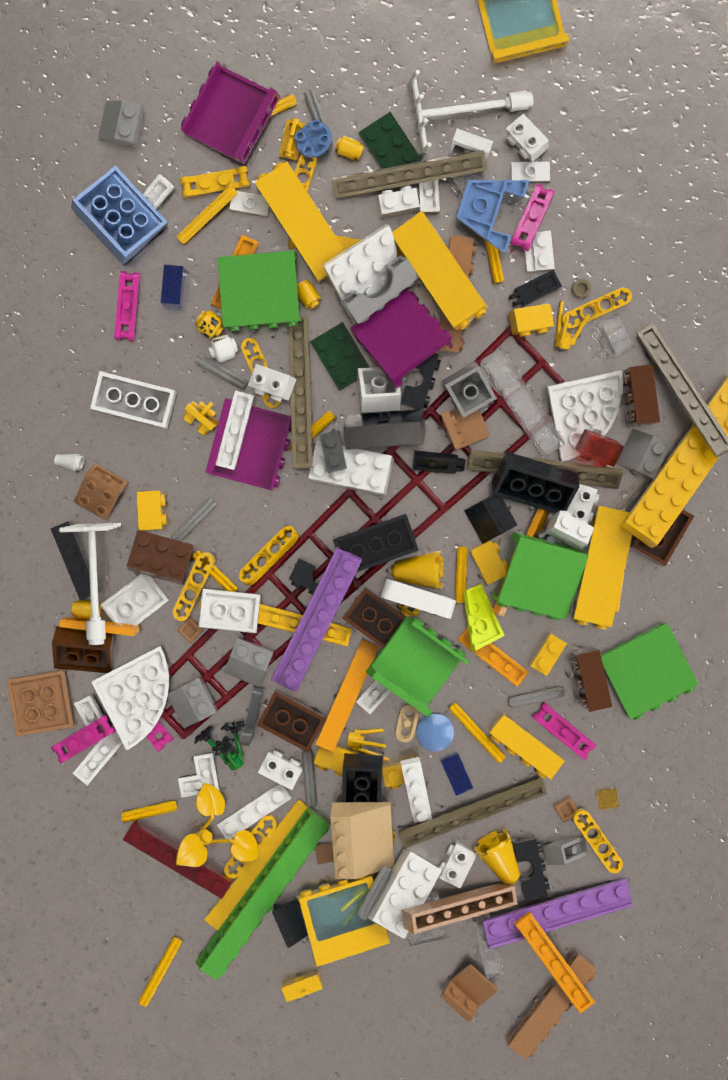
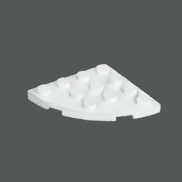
[322,224,397,324]
[546,370,623,461]
[92,646,169,750]

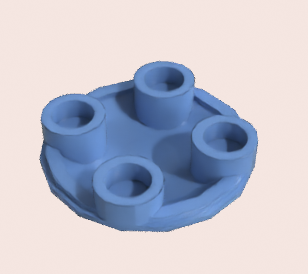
[294,119,332,158]
[416,713,454,752]

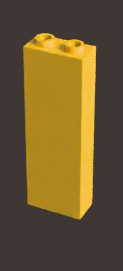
[255,162,345,282]
[392,211,488,330]
[573,506,632,630]

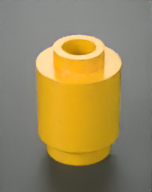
[335,136,364,160]
[297,280,321,310]
[71,600,101,620]

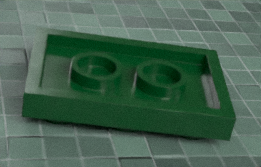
[358,112,422,169]
[310,322,370,391]

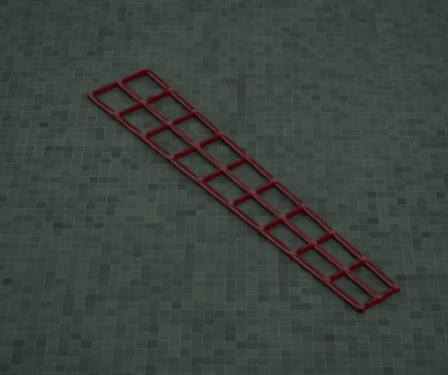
[161,325,565,739]

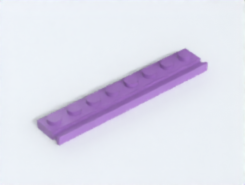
[271,547,362,692]
[481,878,633,949]

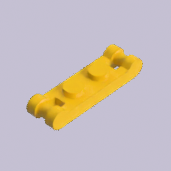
[179,166,251,198]

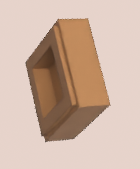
[177,616,204,644]
[553,796,577,823]
[315,842,334,864]

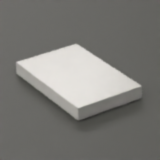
[100,574,169,625]
[199,589,261,633]

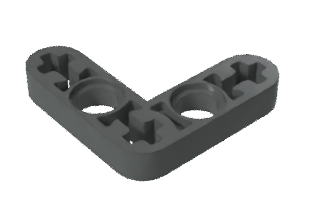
[240,686,263,747]

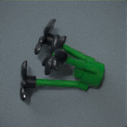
[194,720,245,770]

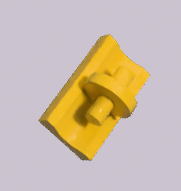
[183,401,219,435]

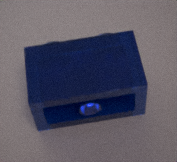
[161,264,185,308]

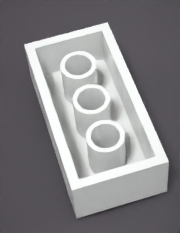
[90,371,177,429]
[308,441,394,496]
[367,849,442,939]

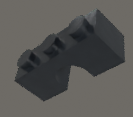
[400,353,441,409]
[289,558,351,603]
[512,836,550,900]

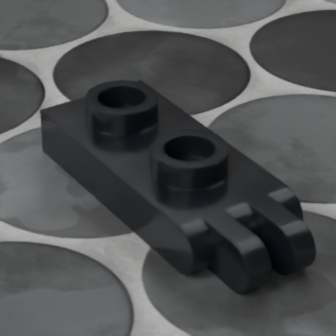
[509,269,562,307]
[412,450,466,474]

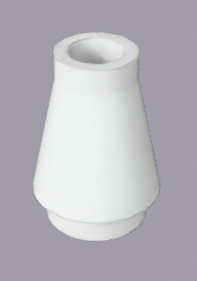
[54,454,84,472]

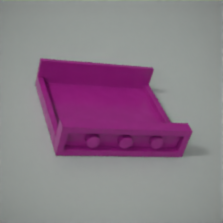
[181,61,280,164]
[350,288,453,388]
[205,398,292,491]

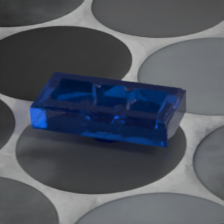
[440,753,473,796]

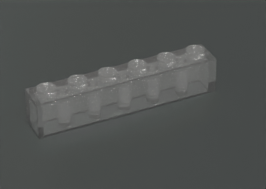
[480,347,565,459]

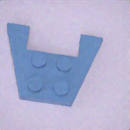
[456,180,529,253]

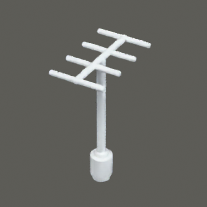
[408,70,534,158]
[59,523,122,645]

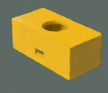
[281,970,323,1002]

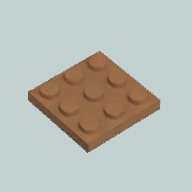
[7,670,74,737]

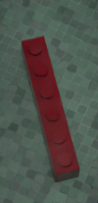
[123,820,233,899]

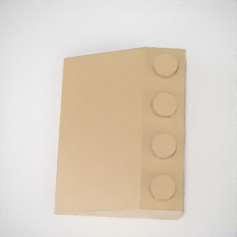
[330,802,394,879]

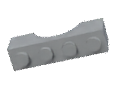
[340,255,419,324]

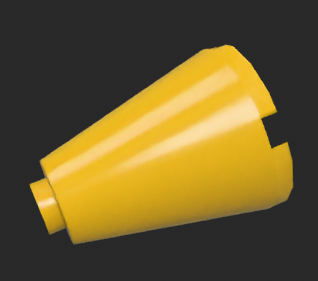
[391,551,444,589]
[474,829,520,885]

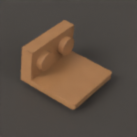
[440,408,490,451]
[74,463,128,520]
[440,964,498,1022]

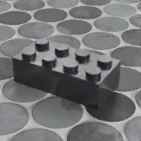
[492,451,580,513]
[333,514,419,572]
[342,753,383,802]

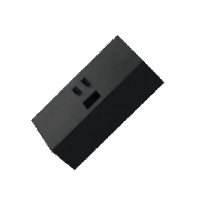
[343,409,426,450]

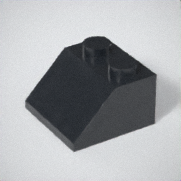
[464,494,517,544]
[272,895,308,948]

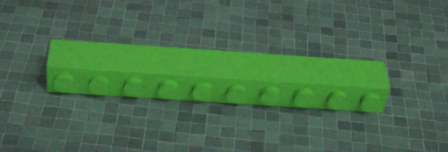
[195,807,331,980]

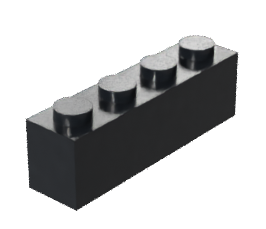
[50,521,101,600]

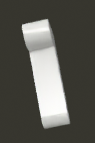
[380,578,456,619]

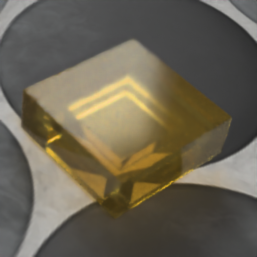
[596,787,619,810]

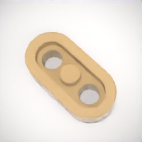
[395,704,419,743]

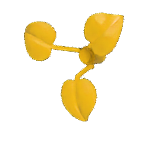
[176,783,259,867]

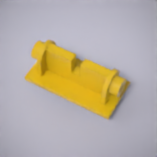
[279,118,305,161]

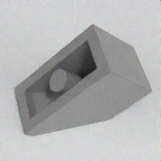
[543,836,588,865]

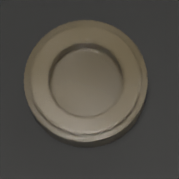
[571,279,591,299]

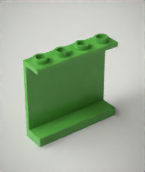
[218,250,302,331]
[491,532,589,621]
[366,616,469,717]
[601,622,699,720]

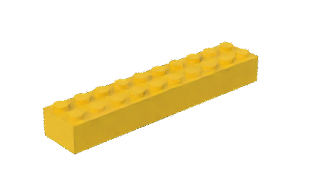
[620,375,728,548]

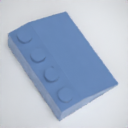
[71,165,168,265]

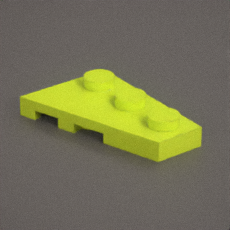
[463,584,505,652]

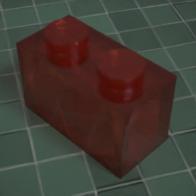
[575,429,624,467]

